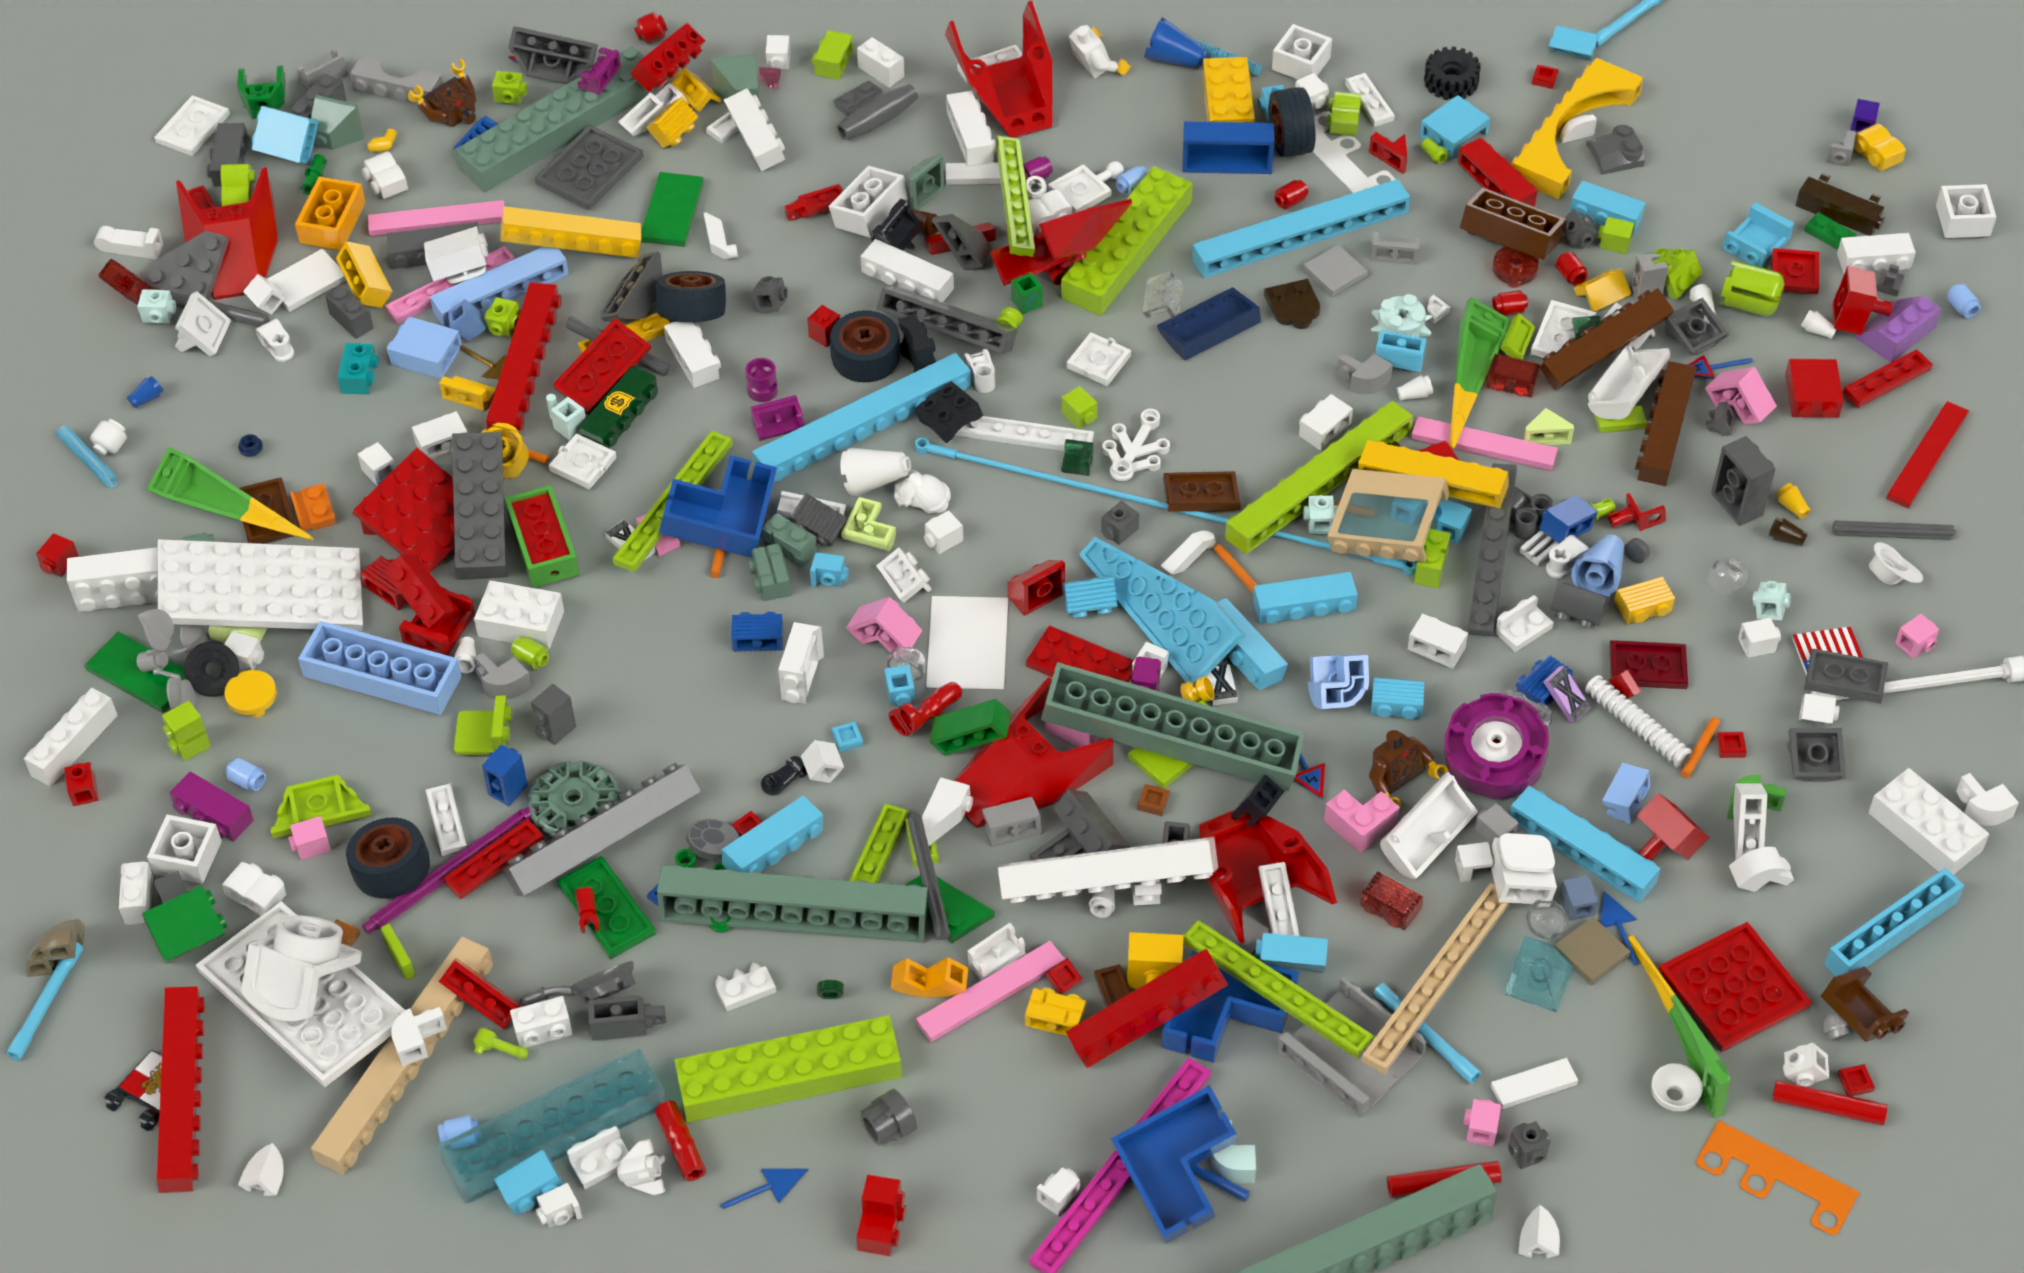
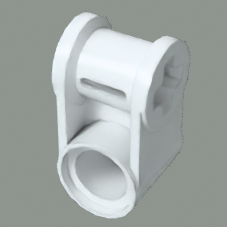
[255,319,294,362]
[963,348,995,393]
[1546,535,1590,579]

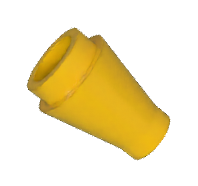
[1776,483,1811,519]

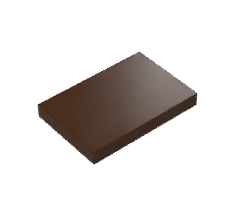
[1163,471,1241,512]
[239,477,295,544]

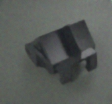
[871,198,923,251]

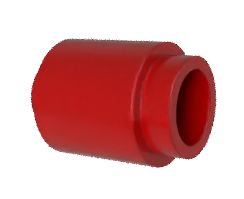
[1274,180,1309,210]
[1555,252,1588,286]
[1492,290,1528,316]

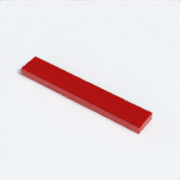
[1886,401,1969,509]

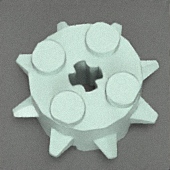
[1371,294,1432,338]

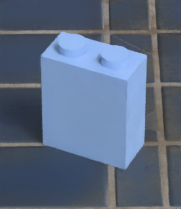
[387,316,462,379]

